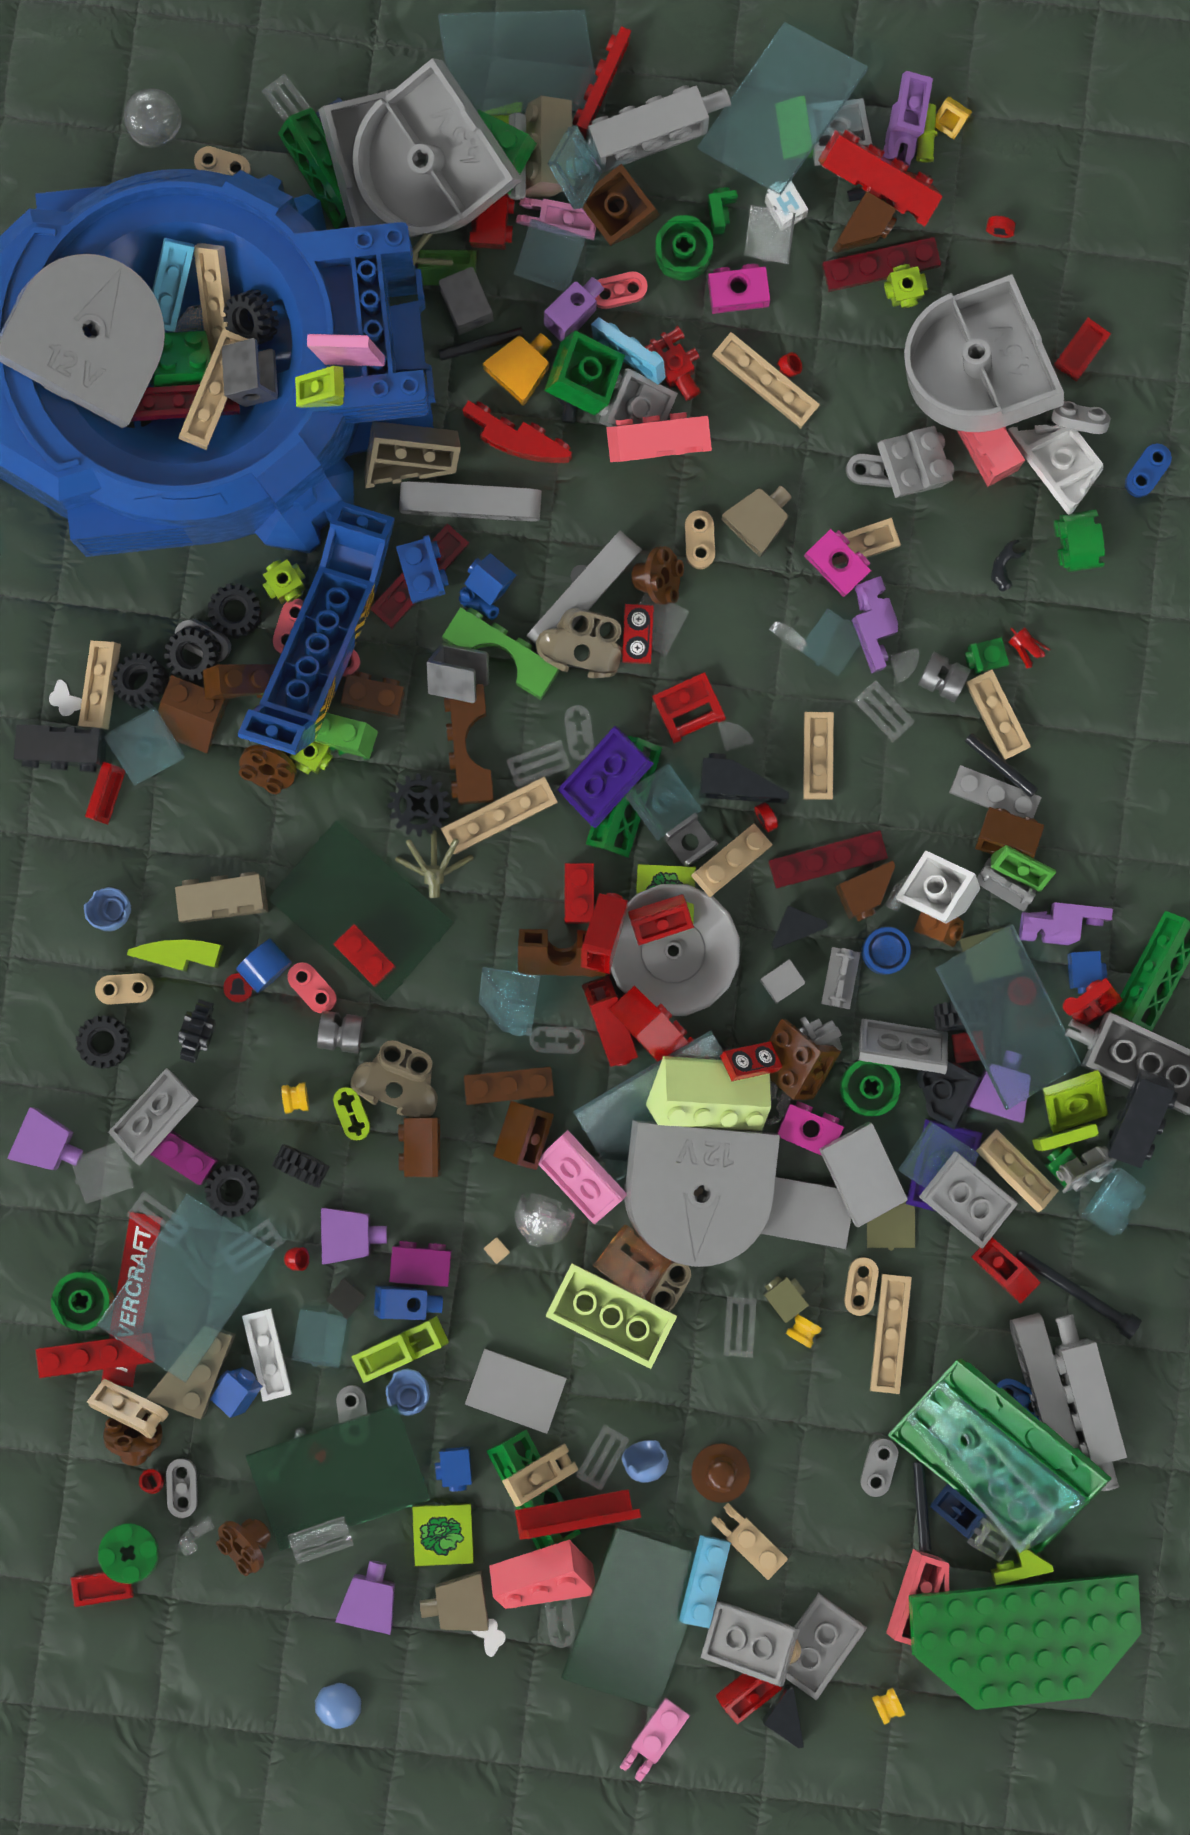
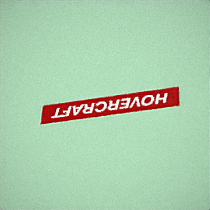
[101,1212,162,1387]

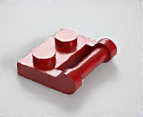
[652,672,726,744]
[1063,978,1123,1026]

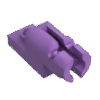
[883,71,933,167]
[852,576,898,674]
[1019,902,1113,946]

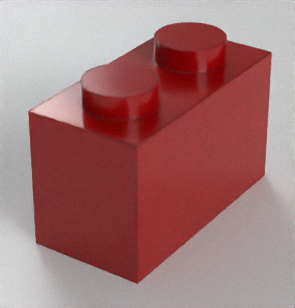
[565,863,594,924]
[333,924,396,987]

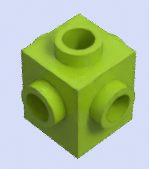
[884,264,927,308]
[262,559,306,604]
[290,741,333,775]

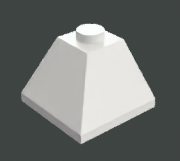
[896,850,980,923]

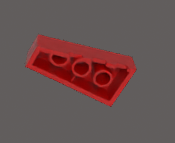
[818,129,943,227]
[469,194,515,250]
[609,985,711,1064]

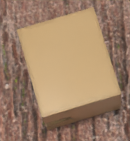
[483,1237,510,1264]

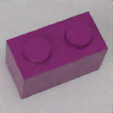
[150,1131,219,1186]
[389,1241,452,1287]

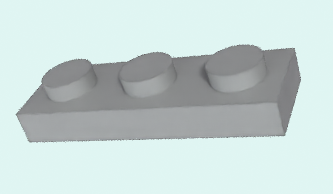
[949,765,1041,818]

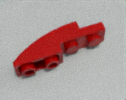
[462,400,572,463]

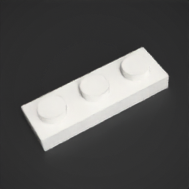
[242,1308,292,1402]

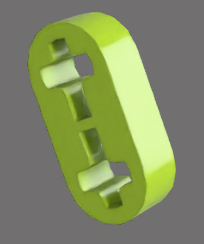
[333,1087,371,1141]

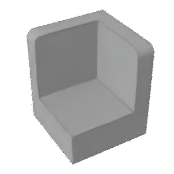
[760,959,805,1004]

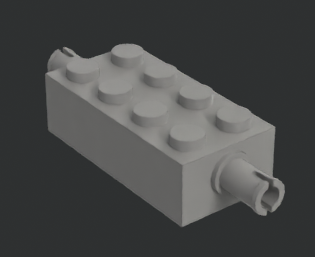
[572,85,731,174]
[1064,1012,1190,1115]
[1054,1314,1127,1491]

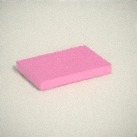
[307,334,385,366]
[538,1130,627,1225]

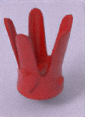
[1008,627,1051,669]

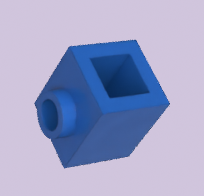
[464,553,517,606]
[1067,951,1107,994]
[210,1367,263,1418]
[435,1446,473,1492]

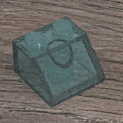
[479,967,541,1036]
[1081,1168,1146,1236]

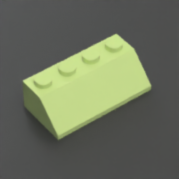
[646,1056,771,1131]
[546,1263,677,1369]

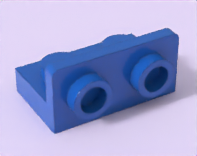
[396,535,449,604]

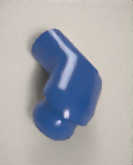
[459,586,499,620]

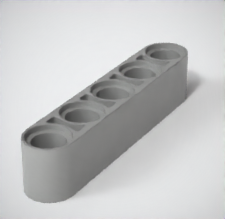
[399,481,542,522]
[526,530,642,645]
[1010,1313,1079,1449]

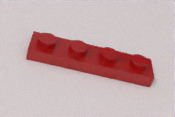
[572,26,632,141]
[35,1332,157,1378]

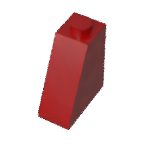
[581,893,628,974]
[582,975,638,1067]

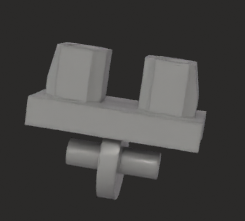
[798,1017,842,1051]

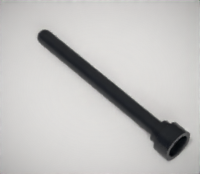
[1016,1250,1142,1340]

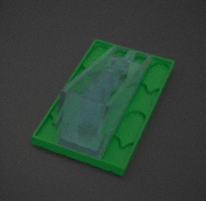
[888,1358,1112,1554]

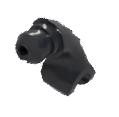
[991,540,1026,592]

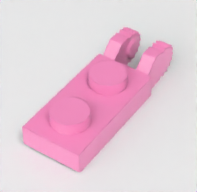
[516,197,597,240]
[620,1697,690,1782]

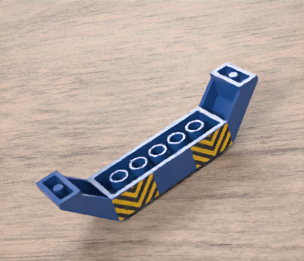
[238,501,395,755]

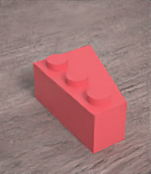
[606,412,712,462]
[957,427,1025,487]
[489,1539,597,1609]
[886,1549,949,1645]

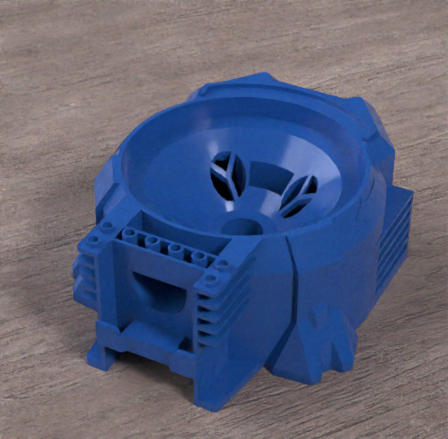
[0,169,436,557]

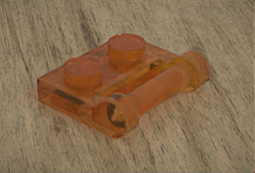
[593,1225,672,1298]

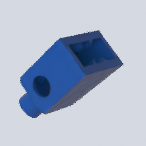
[374,1286,443,1320]

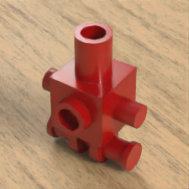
[645,326,701,401]

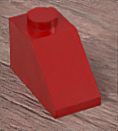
[971,1237,1041,1304]

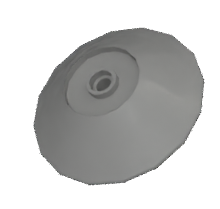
[611,884,740,1016]

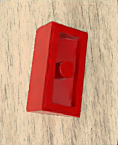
[628,894,694,946]
[716,1673,783,1725]

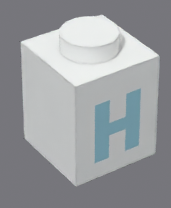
[765,180,808,231]

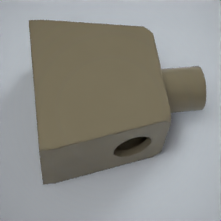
[721,486,792,558]
[420,1570,489,1631]

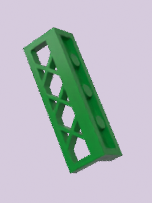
[278,107,348,229]
[586,736,663,858]
[1111,911,1190,1032]
[486,1429,581,1550]

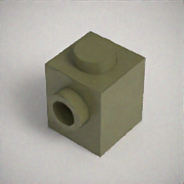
[763,1276,809,1323]

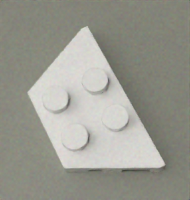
[1008,425,1103,515]

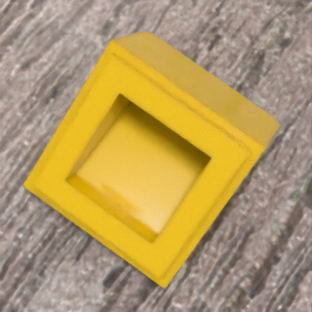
[935,97,972,140]

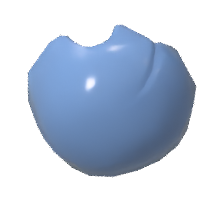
[84,887,131,931]
[386,1368,430,1416]
[622,1440,669,1483]
[315,1683,361,1729]

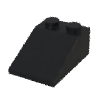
[699,753,789,804]

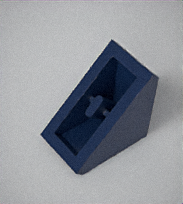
[930,1483,987,1539]

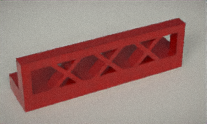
[515,1489,641,1540]

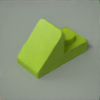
[295,366,345,408]
[990,1540,1054,1585]

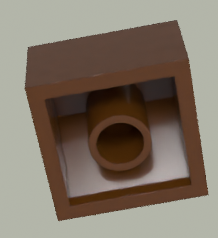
[576,164,660,246]
[832,191,897,253]
[153,675,229,754]
[835,861,895,922]
[398,1118,441,1177]

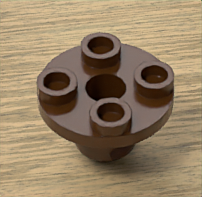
[631,546,684,605]
[239,745,297,794]
[103,1413,163,1466]
[691,1443,750,1503]
[216,1518,271,1576]

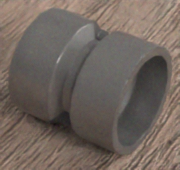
[918,652,971,703]
[317,1011,364,1054]

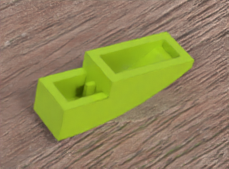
[127,939,224,972]
[351,1316,449,1383]

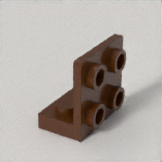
[768,1019,841,1100]

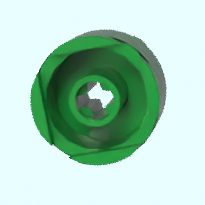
[655,215,713,281]
[1053,509,1105,572]
[840,1060,901,1117]
[51,1270,114,1331]
[98,1524,159,1584]

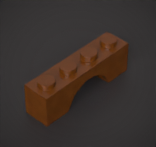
[444,684,494,805]

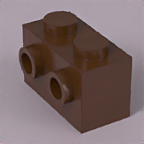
[341,671,406,719]
[975,807,1045,859]
[493,1101,554,1170]

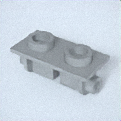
[977,858,1036,912]
[821,947,861,1010]
[1056,1146,1117,1193]

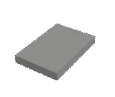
[859,1019,948,1074]
[108,1068,199,1166]
[819,1122,908,1227]
[919,1151,1018,1249]
[761,1177,851,1249]
[465,1348,567,1434]
[786,1592,867,1700]
[701,1601,800,1687]

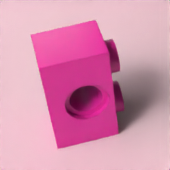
[708,264,770,314]
[804,529,871,597]
[776,1101,844,1156]

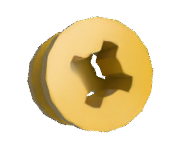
[281,1082,309,1114]
[785,1314,822,1349]
[871,1688,905,1725]

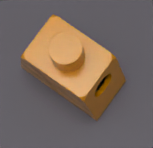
[483,333,553,406]

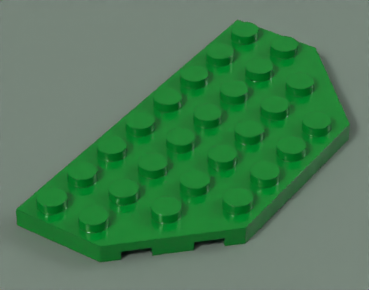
[909,1573,1142,1710]

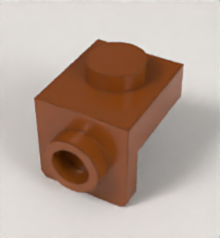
[913,912,964,948]

